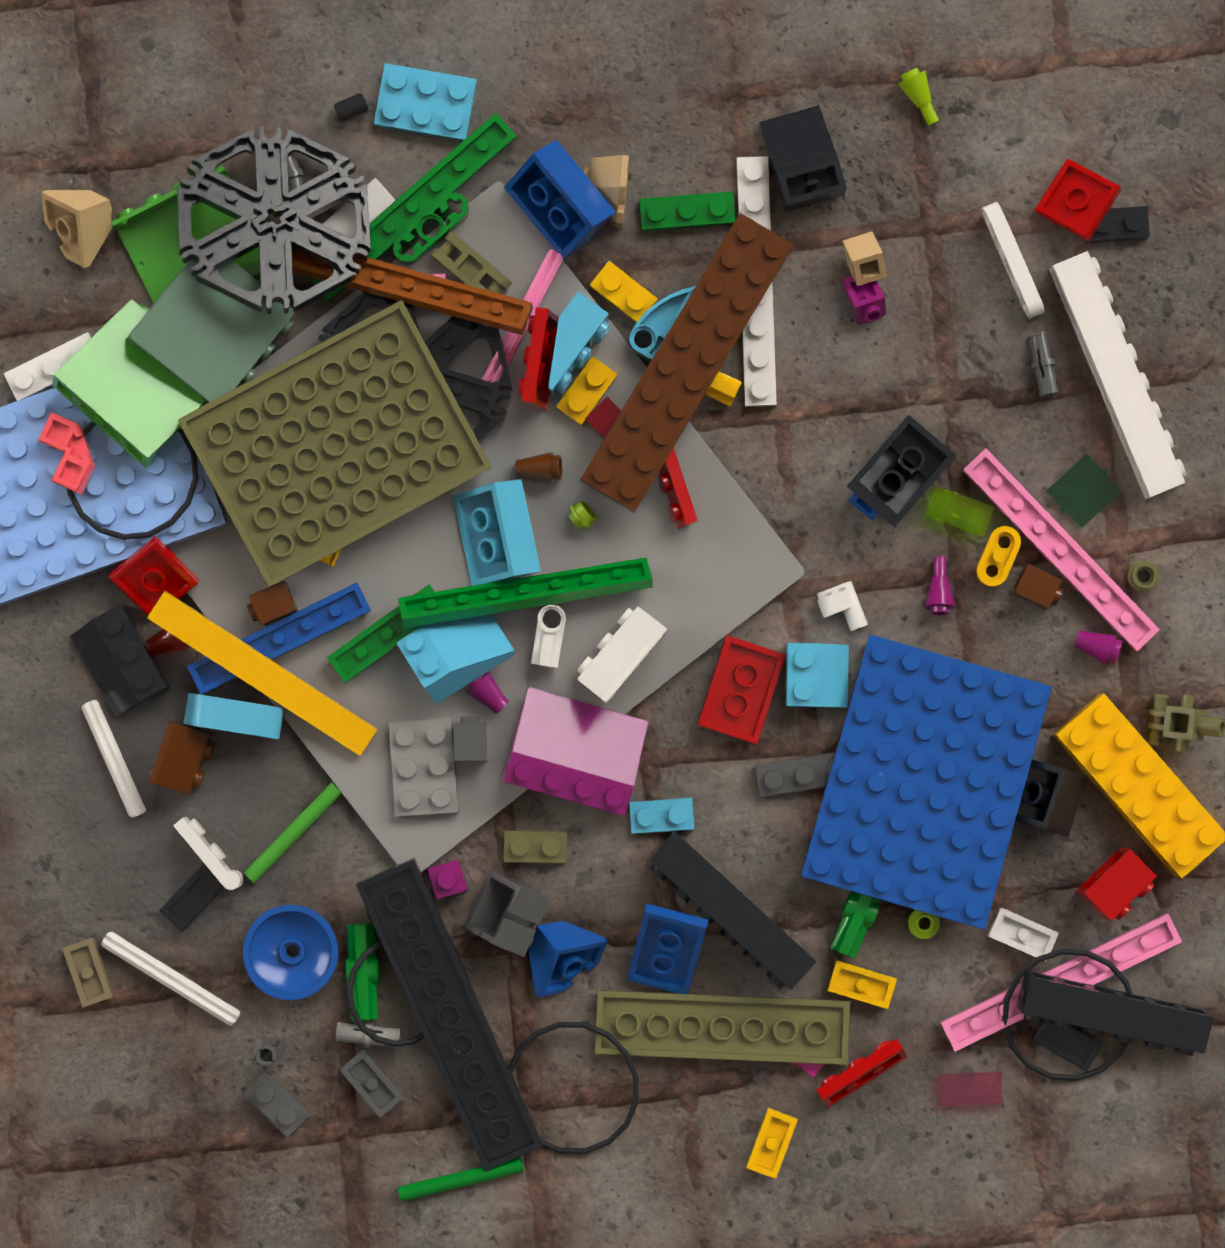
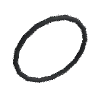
[346,941,425,1047]

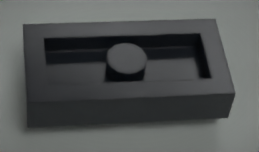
[1086,206,1150,243]

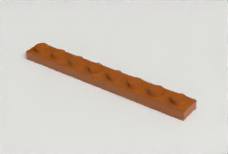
[291,248,533,335]

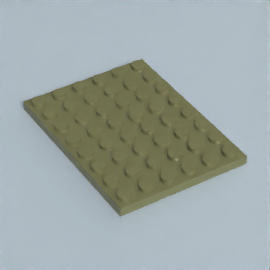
[177,300,492,588]

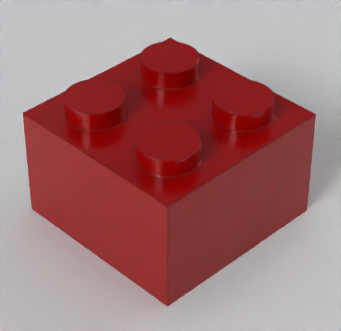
[1076,847,1157,921]

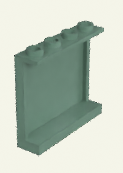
[125,260,295,403]

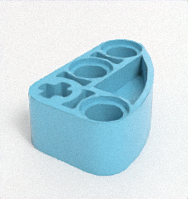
[629,286,696,362]
[183,693,284,739]

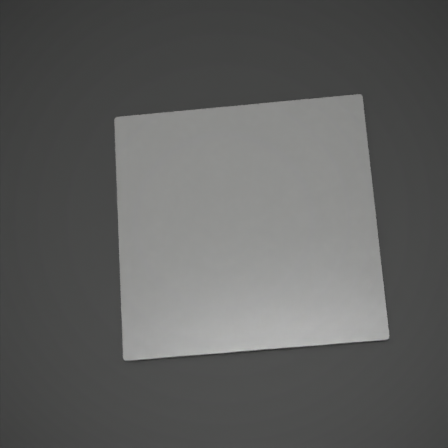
[167,182,804,872]

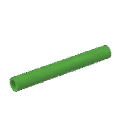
[244,782,342,883]

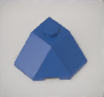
[528,921,608,997]

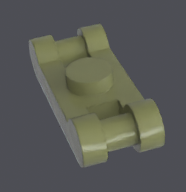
[430,231,512,293]

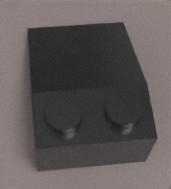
[846,415,956,528]

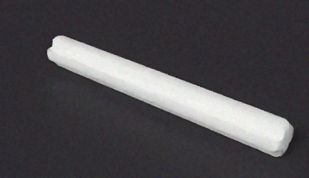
[101,932,240,1026]

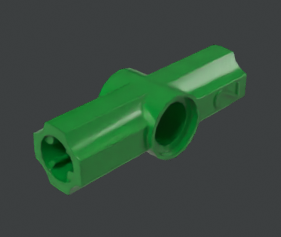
[829,892,881,959]
[346,923,380,1020]

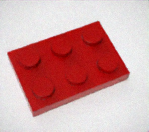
[519,307,559,411]
[696,635,786,744]

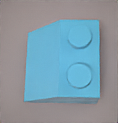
[785,643,849,708]

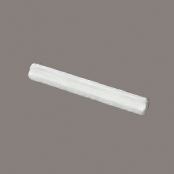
[82,700,146,818]

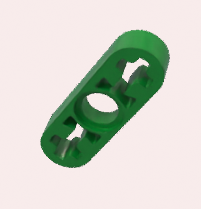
[393,193,469,265]

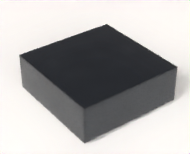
[333,93,369,122]

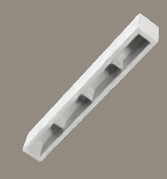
[1049,251,1186,500]

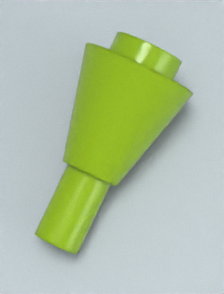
[898,67,939,126]

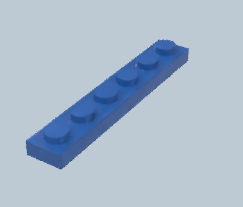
[187,582,372,695]

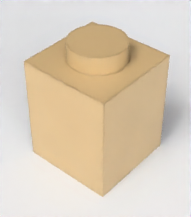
[843,232,887,286]

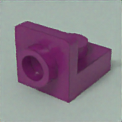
[842,276,886,325]

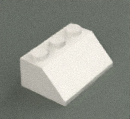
[577,607,668,704]

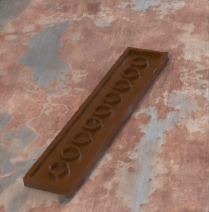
[580,213,794,513]

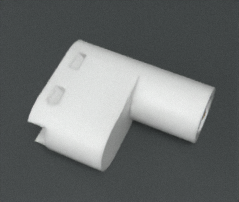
[817,581,868,631]

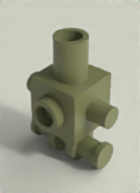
[1147,694,1225,752]

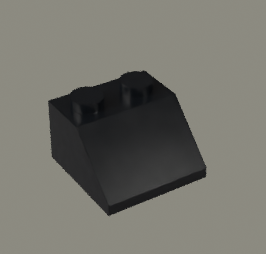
[1015,760,1088,837]

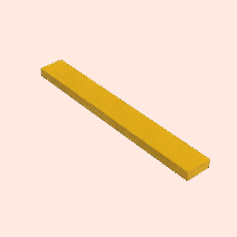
[147,591,378,756]

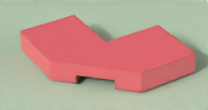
[38,412,95,495]

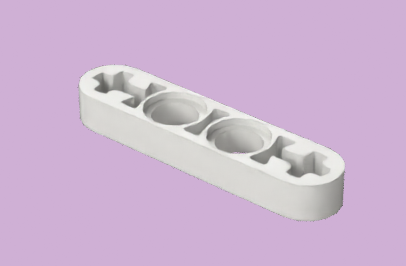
[981,202,1045,319]

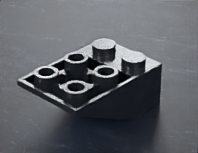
[759,105,847,212]

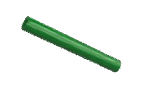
[398,1157,524,1202]

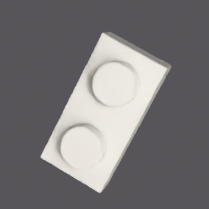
[987,907,1059,962]

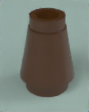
[515,452,563,483]

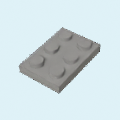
[388,718,459,817]

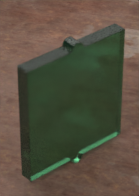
[1046,453,1122,528]

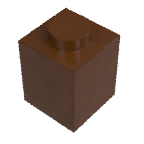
[1011,564,1063,610]
[247,581,298,626]

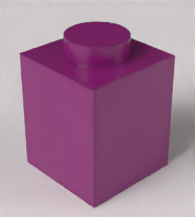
[428,859,469,899]

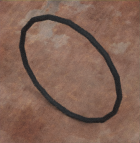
[67,421,199,540]
[1002,949,1133,1081]
[509,1022,639,1154]

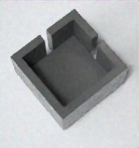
[464,870,551,957]

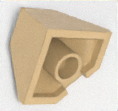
[584,155,629,229]
[41,190,112,268]

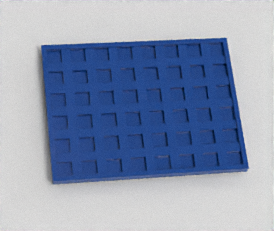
[801,634,1052,930]

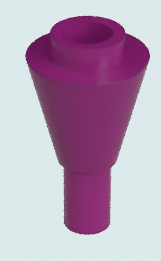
[924,556,956,616]

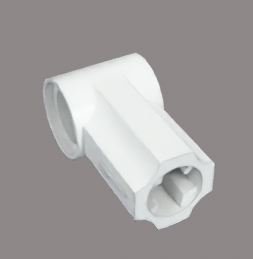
[531,605,566,668]

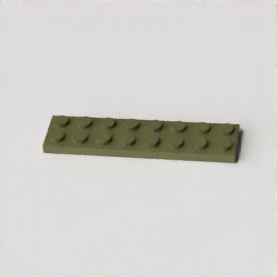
[595,990,850,1065]

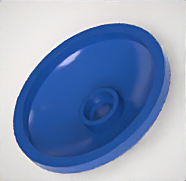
[243,905,338,1000]

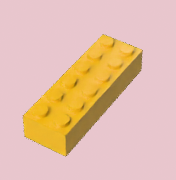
[1052,693,1225,879]

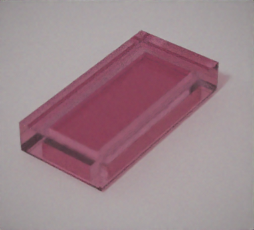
[937,1071,1003,1107]

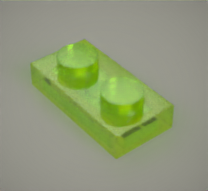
[924,486,995,537]

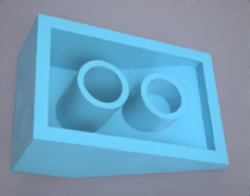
[396,614,516,705]

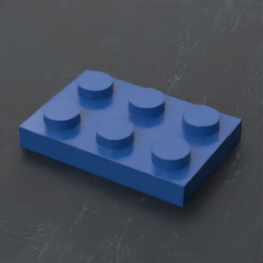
[626,904,708,994]

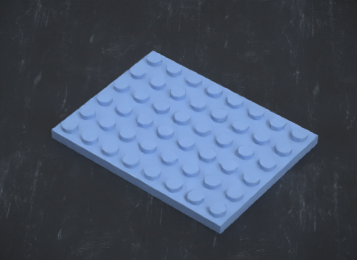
[0,388,227,606]

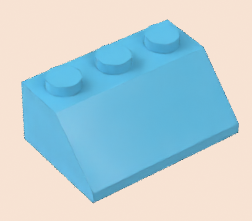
[453,479,541,586]

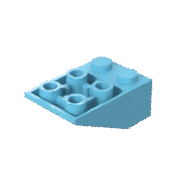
[548,291,610,397]

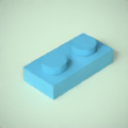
[629,798,694,834]

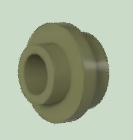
[1127,561,1159,592]

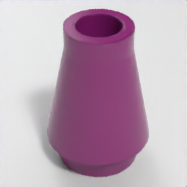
[1074,630,1123,665]
[465,671,509,714]

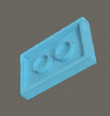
[374,63,477,142]

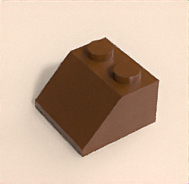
[148,721,216,794]

